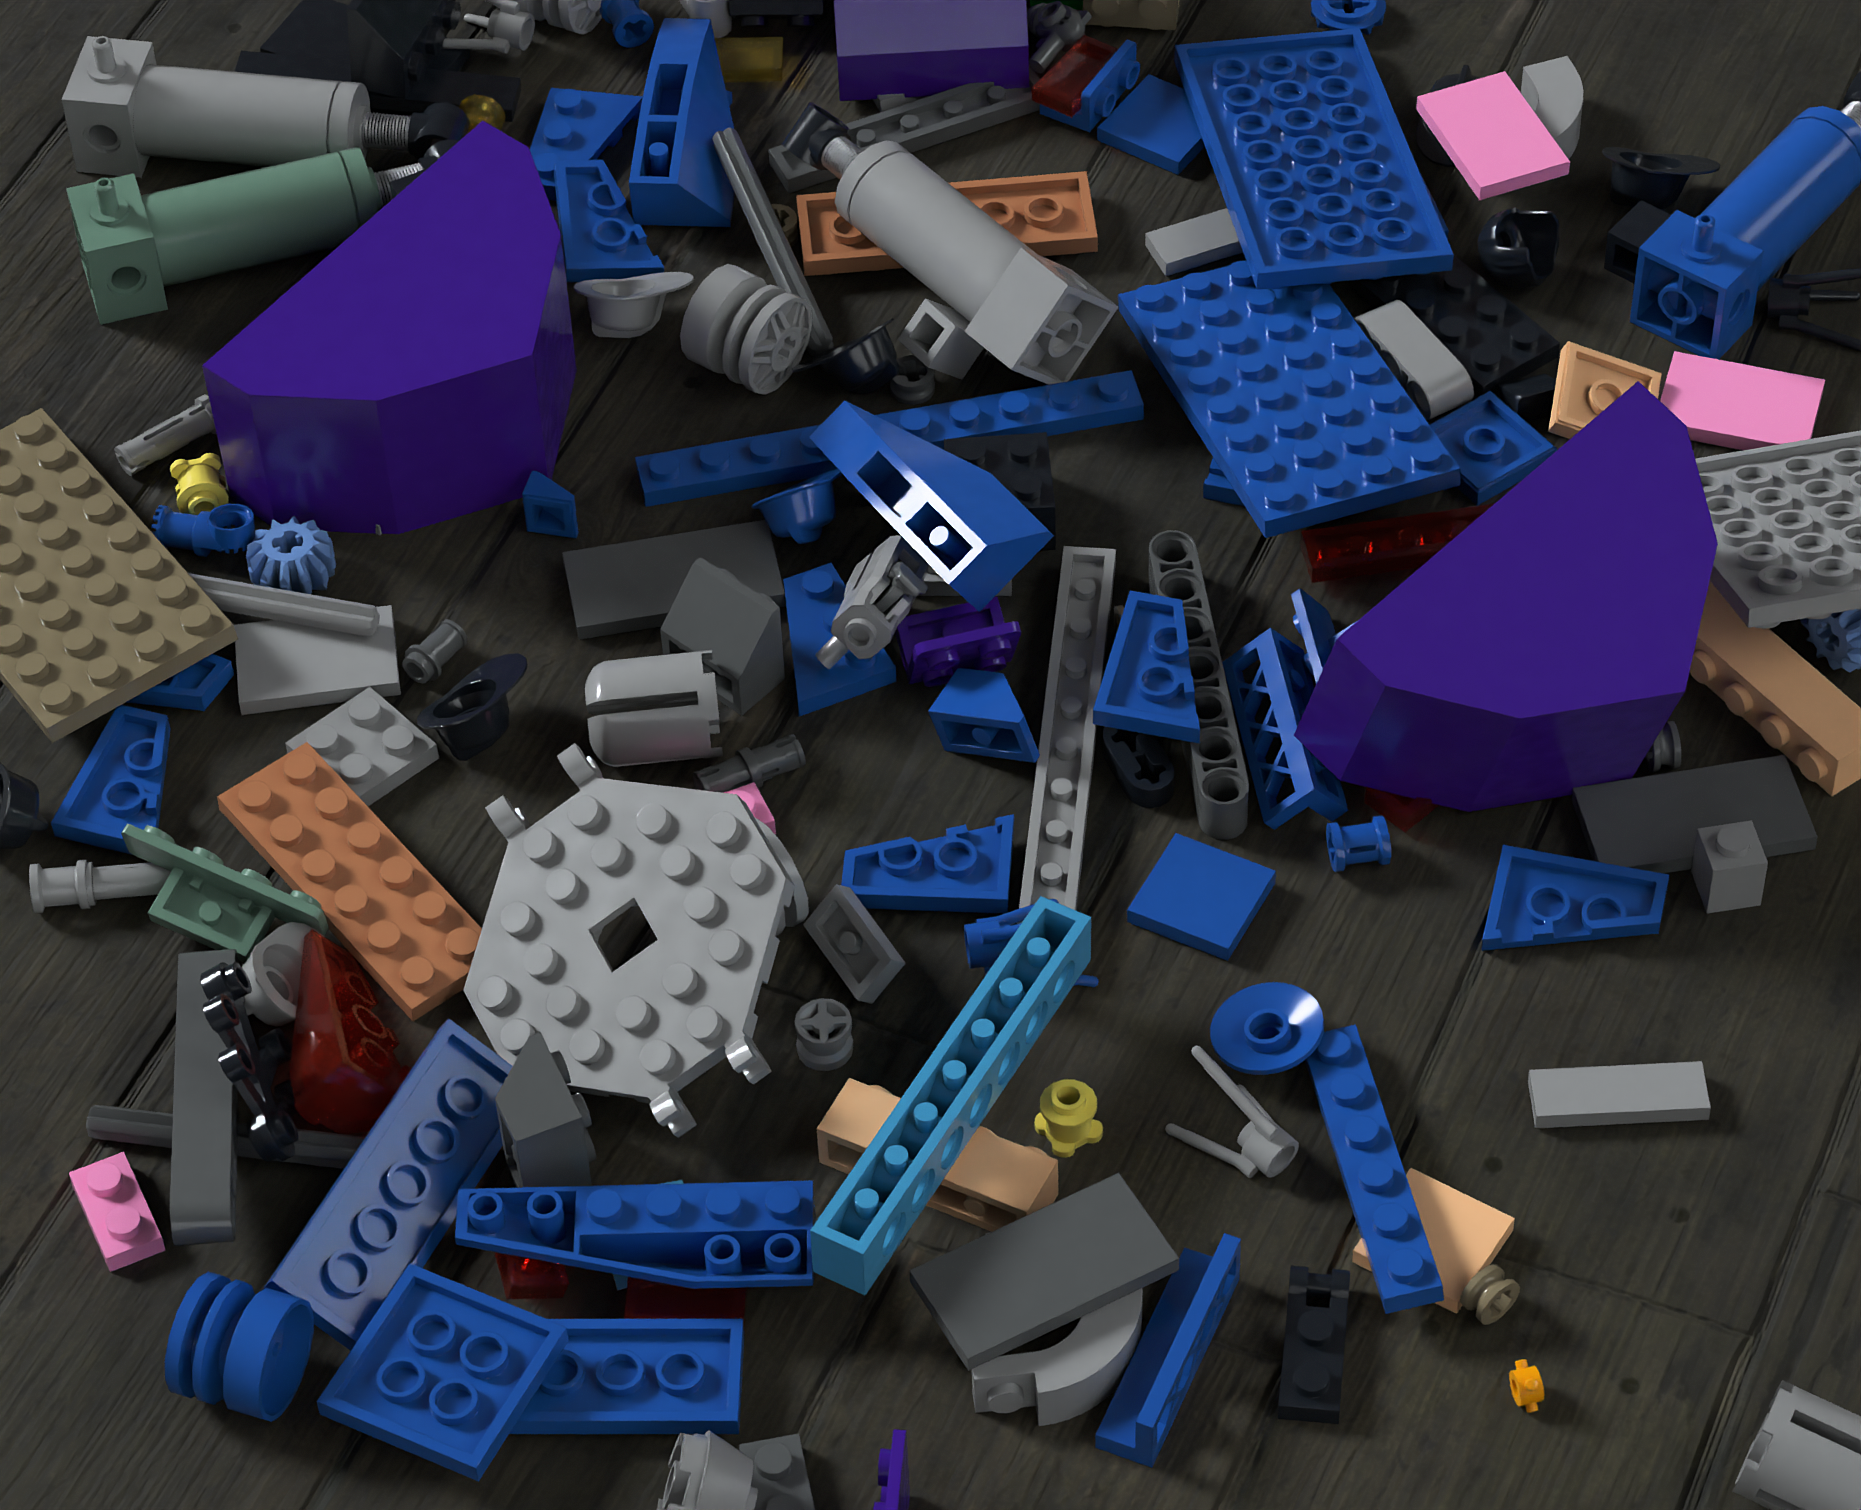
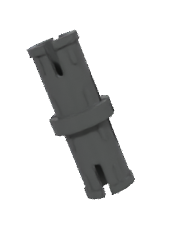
[693,733,806,793]

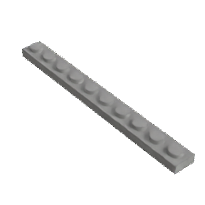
[1017,546,1116,924]

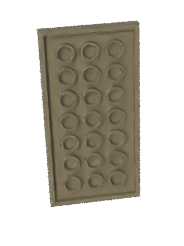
[0,408,238,743]

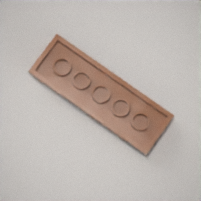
[796,171,1098,276]
[217,742,482,1022]

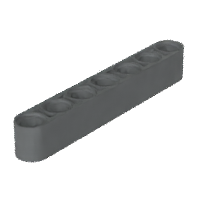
[1148,530,1249,840]
[170,949,239,1246]

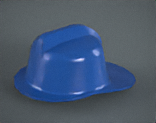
[751,469,842,544]

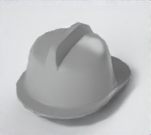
[574,272,694,338]
[242,922,343,1027]

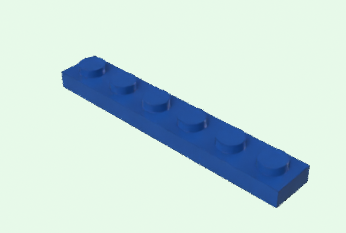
[1305,1024,1444,1314]

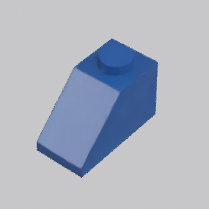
[928,668,1040,763]

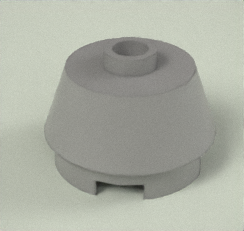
[657,1430,758,1510]

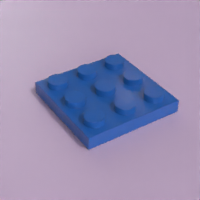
[317,1263,569,1482]

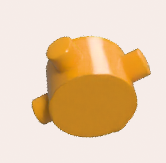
[1509,1359,1544,1413]

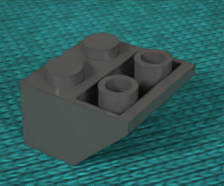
[660,557,785,715]
[495,1032,596,1188]

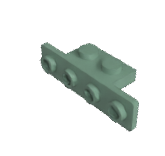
[121,824,329,963]

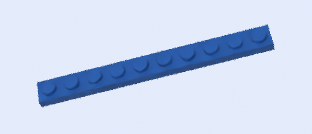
[635,370,1144,507]

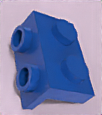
[1040,39,1140,132]

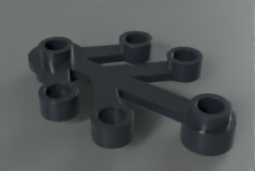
[200,962,310,1162]

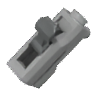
[815,535,929,669]

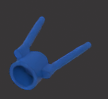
[964,899,1099,987]

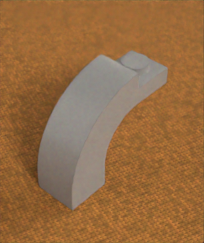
[1468,56,1584,185]
[971,1288,1143,1426]

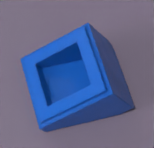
[522,471,578,538]

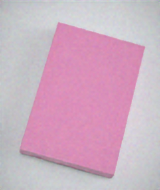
[1416,71,1570,200]
[1660,351,1825,450]

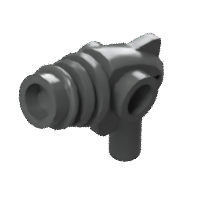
[1027,1,1092,73]

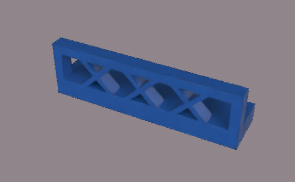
[1222,628,1348,830]
[1095,1233,1241,1468]

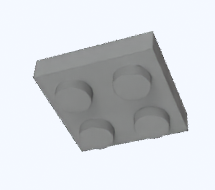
[285,687,439,806]

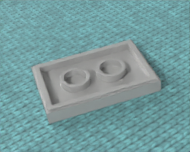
[234,605,401,715]

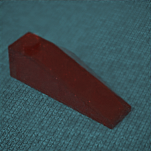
[289,929,413,1135]

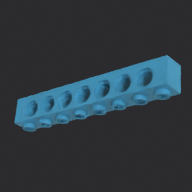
[810,896,1091,1295]

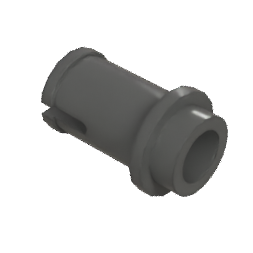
[402,619,468,684]

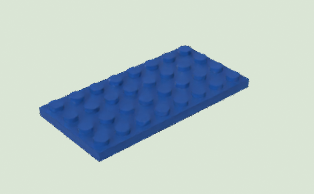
[1174,28,1454,290]
[1118,261,1460,538]

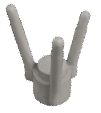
[442,0,535,54]
[1165,1046,1299,1178]

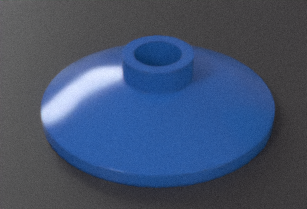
[1210,982,1324,1075]

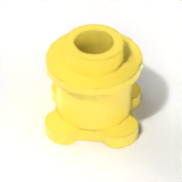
[170,453,228,515]
[1034,1079,1103,1158]

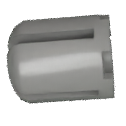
[585,650,723,767]
[1732,1380,1861,1510]

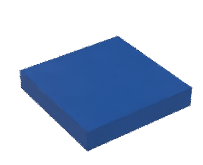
[1097,74,1205,175]
[1430,391,1557,506]
[1127,833,1276,961]

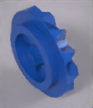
[1311,0,1386,34]

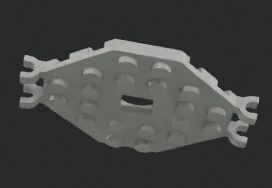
[463,743,795,1138]

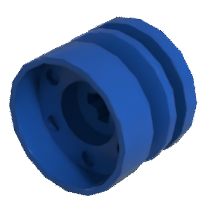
[165,1271,314,1422]

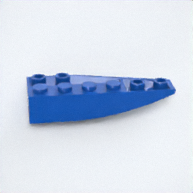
[629,18,735,227]
[809,401,1054,612]
[455,1181,816,1289]

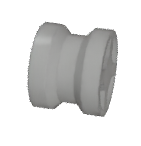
[795,998,853,1071]

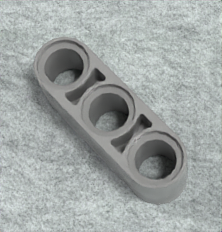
[1354,300,1474,421]

